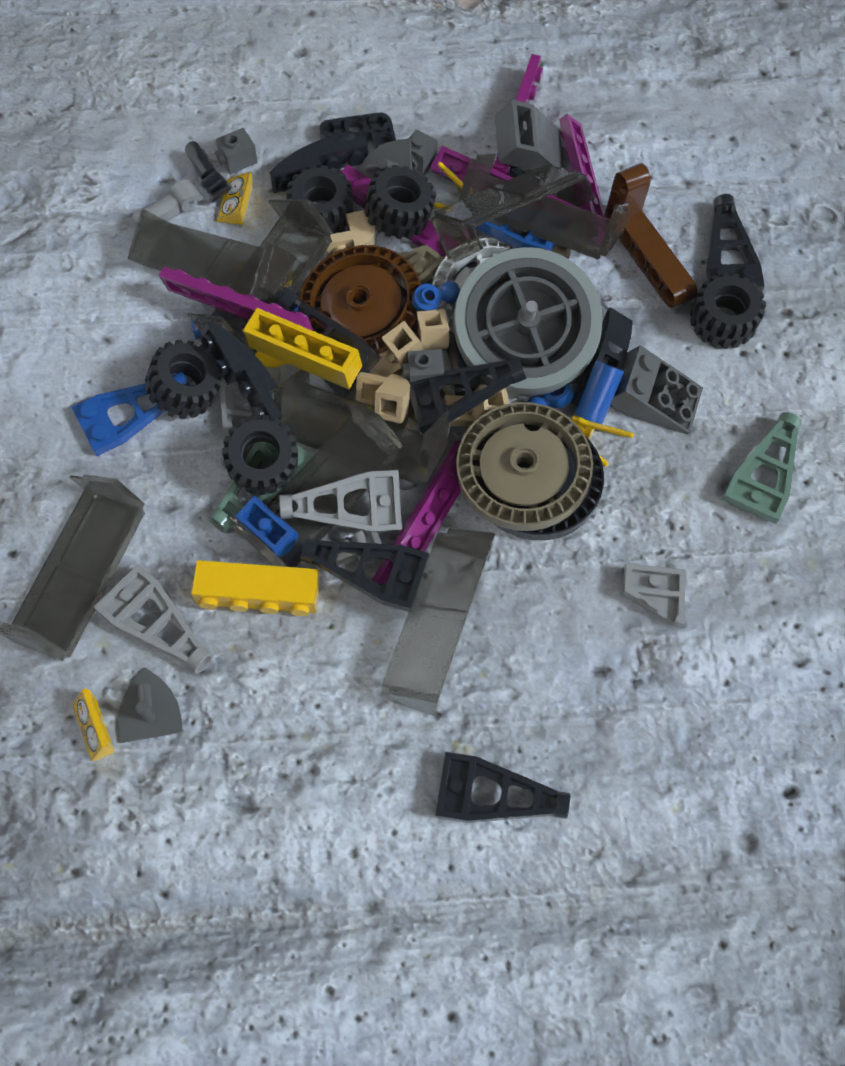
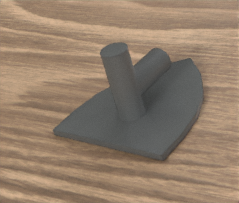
[357,138,412,179]
[118,668,183,743]

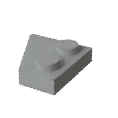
[623,563,686,628]

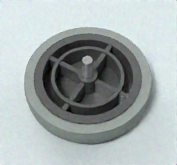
[453,247,603,396]

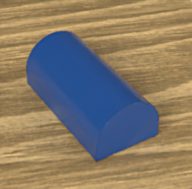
[575,360,624,424]
[234,495,298,557]

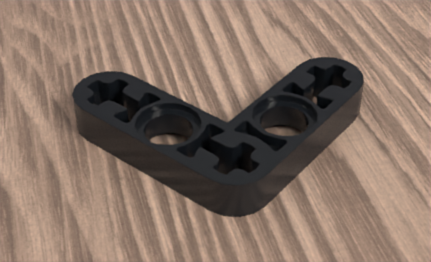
[319,112,396,150]

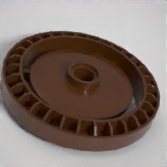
[300,245,421,354]

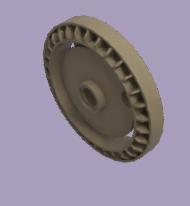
[456,402,593,531]

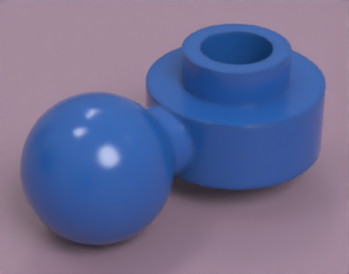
[412,281,461,312]
[527,383,574,408]

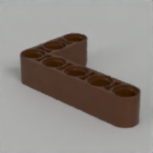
[605,163,698,308]

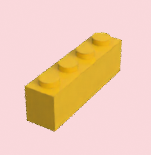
[243,308,362,389]
[191,560,320,616]

